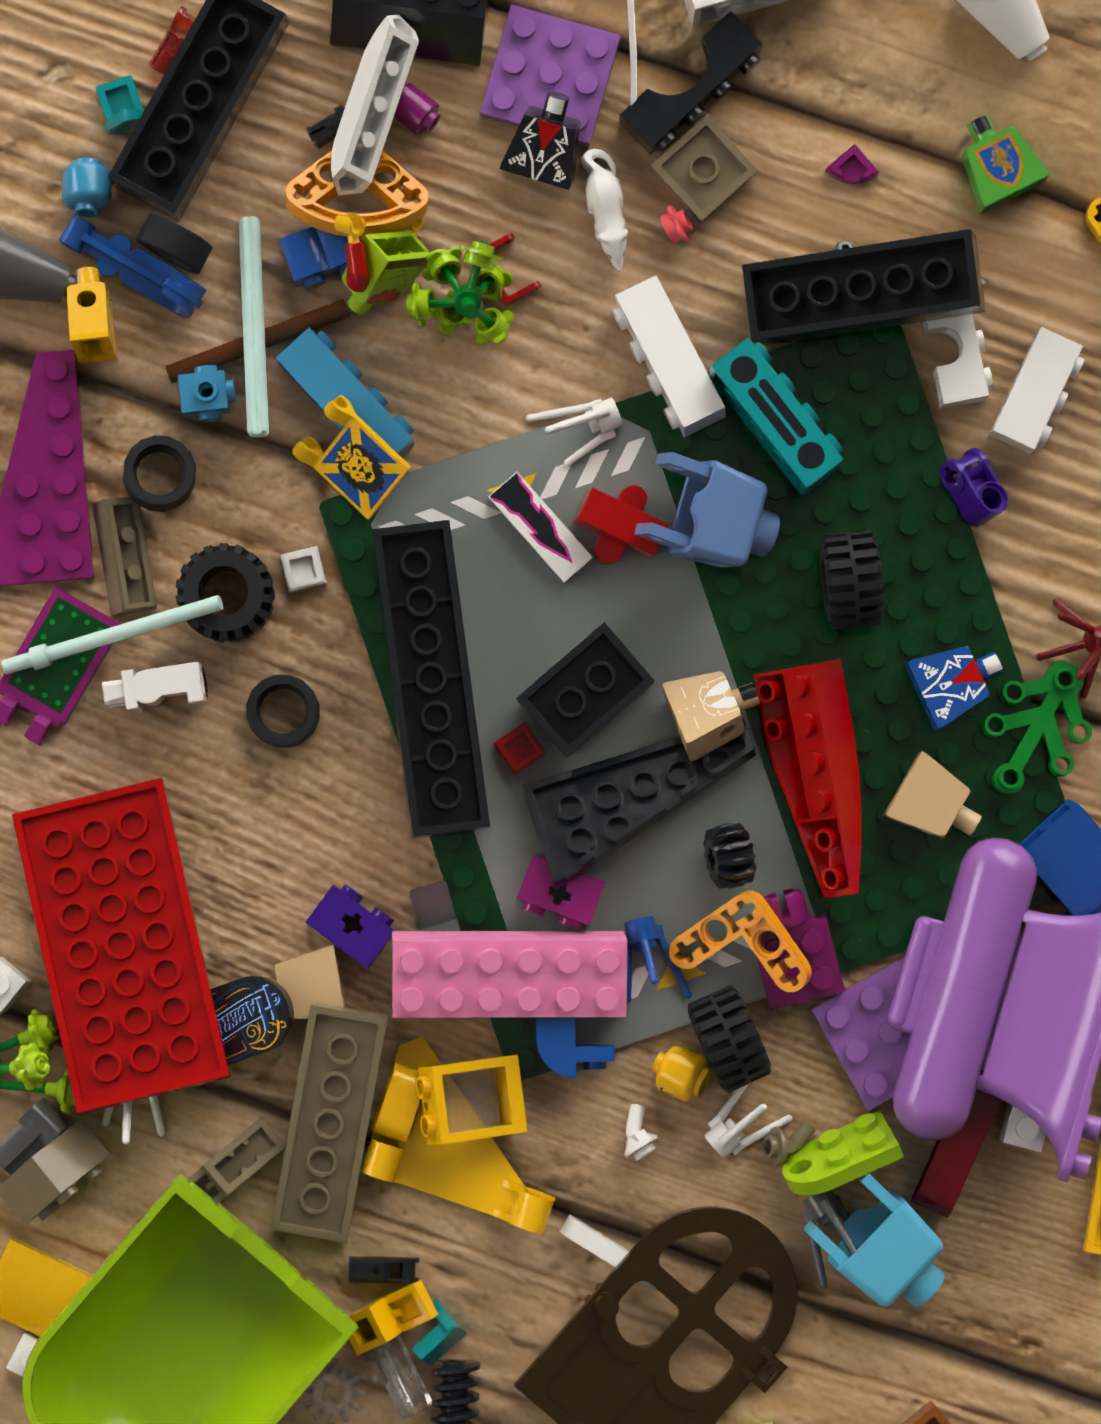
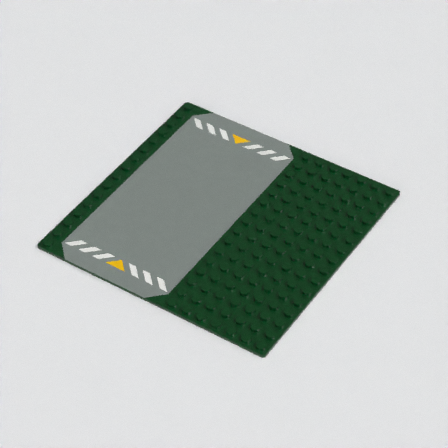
[319,325,1065,1081]

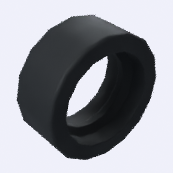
[136,213,213,274]
[123,435,196,512]
[246,675,320,748]

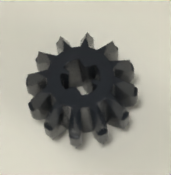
[703,823,757,889]

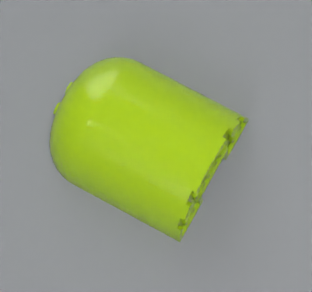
[22,1174,359,1424]

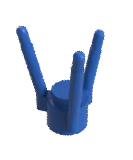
[624,916,692,1003]

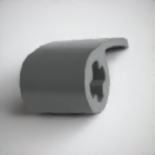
[409,881,461,931]

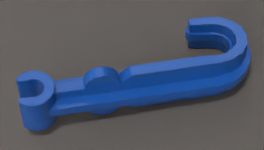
[59,214,207,318]

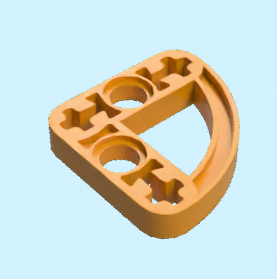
[285,150,429,238]

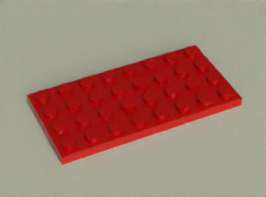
[12,778,231,1115]

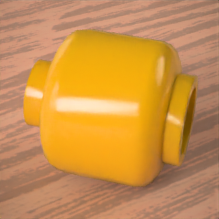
[652,1045,712,1102]

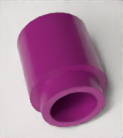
[393,83,441,135]

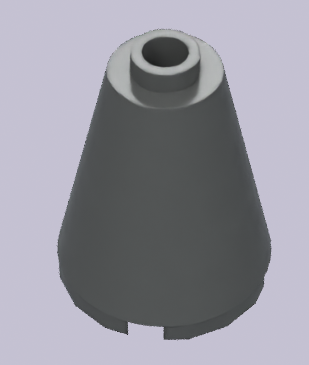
[0,227,76,303]

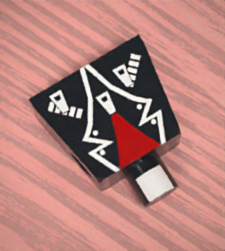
[500,92,580,190]

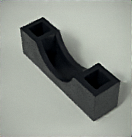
[619,11,762,155]

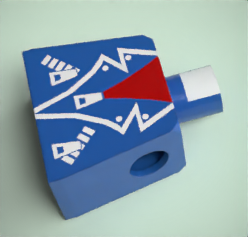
[904,646,1003,731]

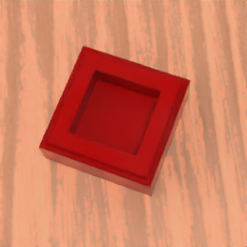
[493,722,546,775]

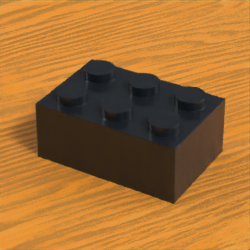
[516,622,655,759]

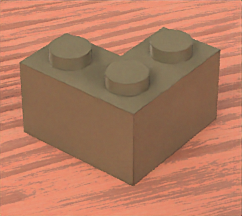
[0,1119,110,1225]

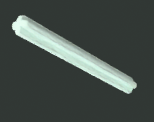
[238,216,269,437]

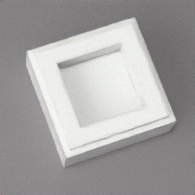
[280,546,327,593]

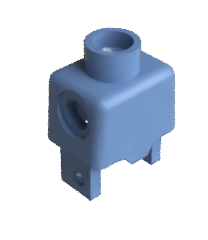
[634,452,780,567]

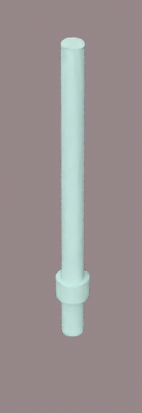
[2,595,223,675]

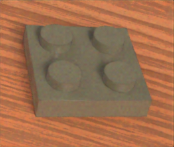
[650,115,758,224]

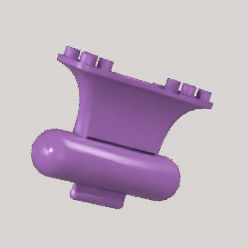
[887,838,1101,1183]

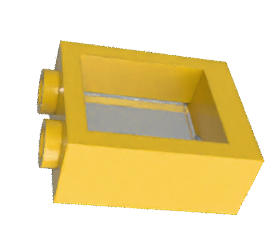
[415,1055,528,1145]

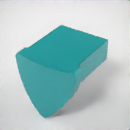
[95,75,144,134]
[412,1298,467,1366]

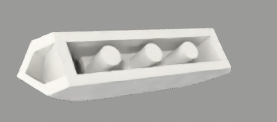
[331,14,419,196]

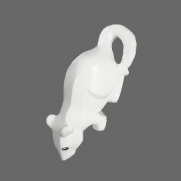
[581,149,628,270]

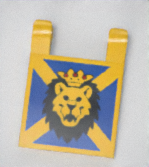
[292,395,411,519]

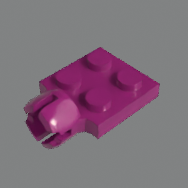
[756,889,845,1010]

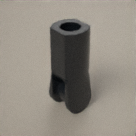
[349,1256,419,1283]

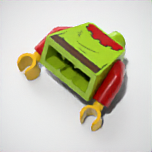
[334,212,430,315]

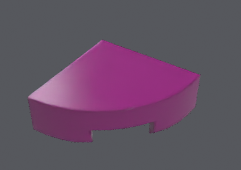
[825,144,879,184]

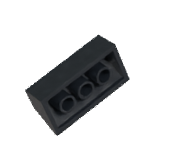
[330,0,490,66]

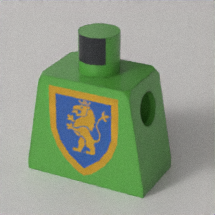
[962,115,1049,214]

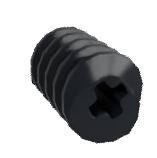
[430,1359,480,1424]

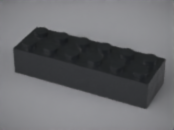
[108,0,289,222]
[742,229,986,346]

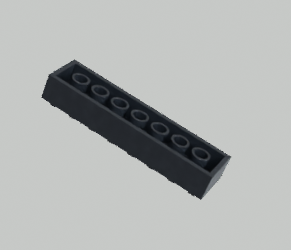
[372,520,490,839]

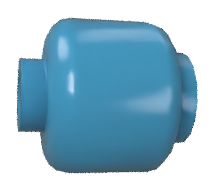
[62,157,112,218]

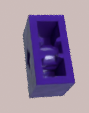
[306,884,395,969]

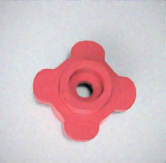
[660,205,693,243]

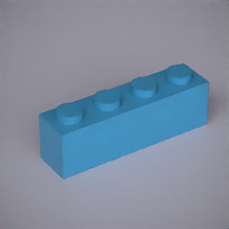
[275,327,414,456]

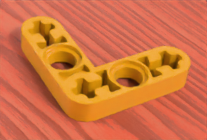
[669,890,812,992]

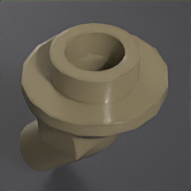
[763,1121,815,1166]

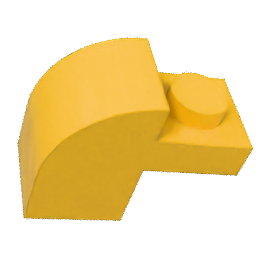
[348,1280,438,1356]

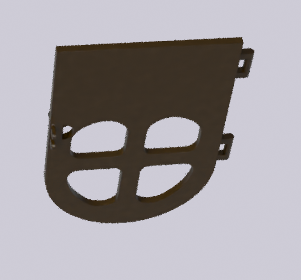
[513,1206,798,1424]

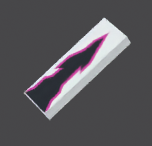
[488,472,593,583]

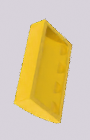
[0,1237,93,1336]

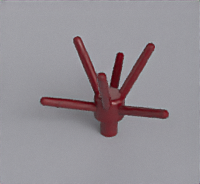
[1036,599,1101,699]

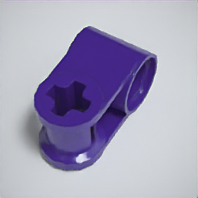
[939,448,1008,527]

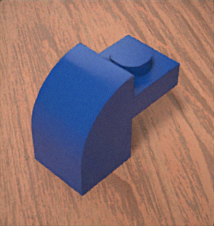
[536,1017,615,1078]

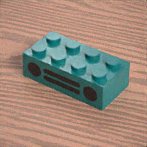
[709,338,844,497]

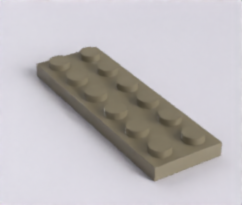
[270,1002,388,1243]

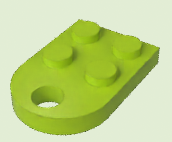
[782,1110,904,1195]

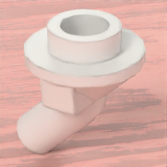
[624,1104,658,1161]

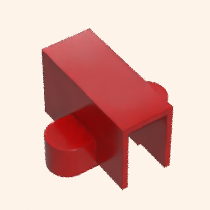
[572,485,669,565]

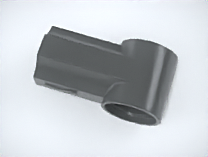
[0,1098,70,1175]

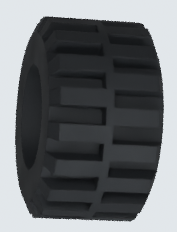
[819,529,885,630]
[175,543,275,643]
[688,985,771,1093]

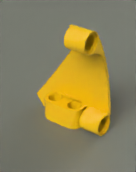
[360,1036,556,1235]

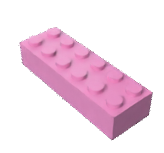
[392,931,627,1018]

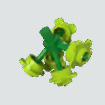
[406,240,514,345]

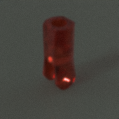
[148,6,196,75]

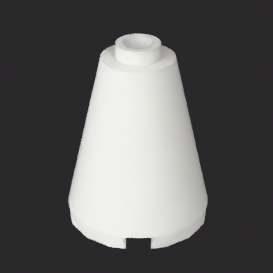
[956,0,1050,61]

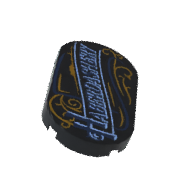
[211,976,294,1066]

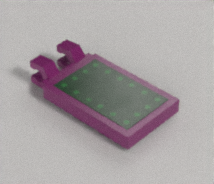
[0,587,121,746]

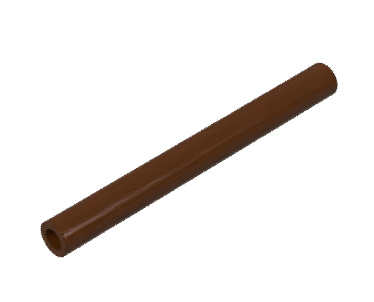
[165,299,350,384]

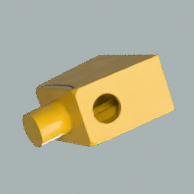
[67,267,118,364]

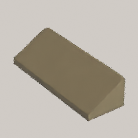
[93,497,157,616]

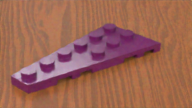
[0,350,95,587]

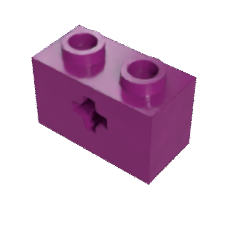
[517,855,606,930]

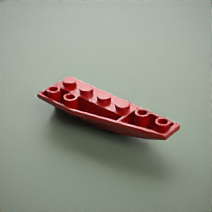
[753,659,861,898]

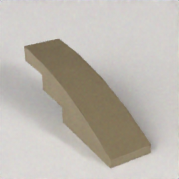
[138,1117,286,1221]

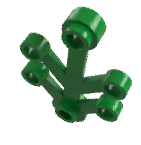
[982,661,1092,796]

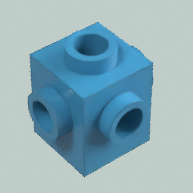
[178,365,236,422]

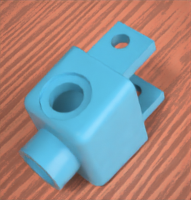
[802,1173,945,1308]

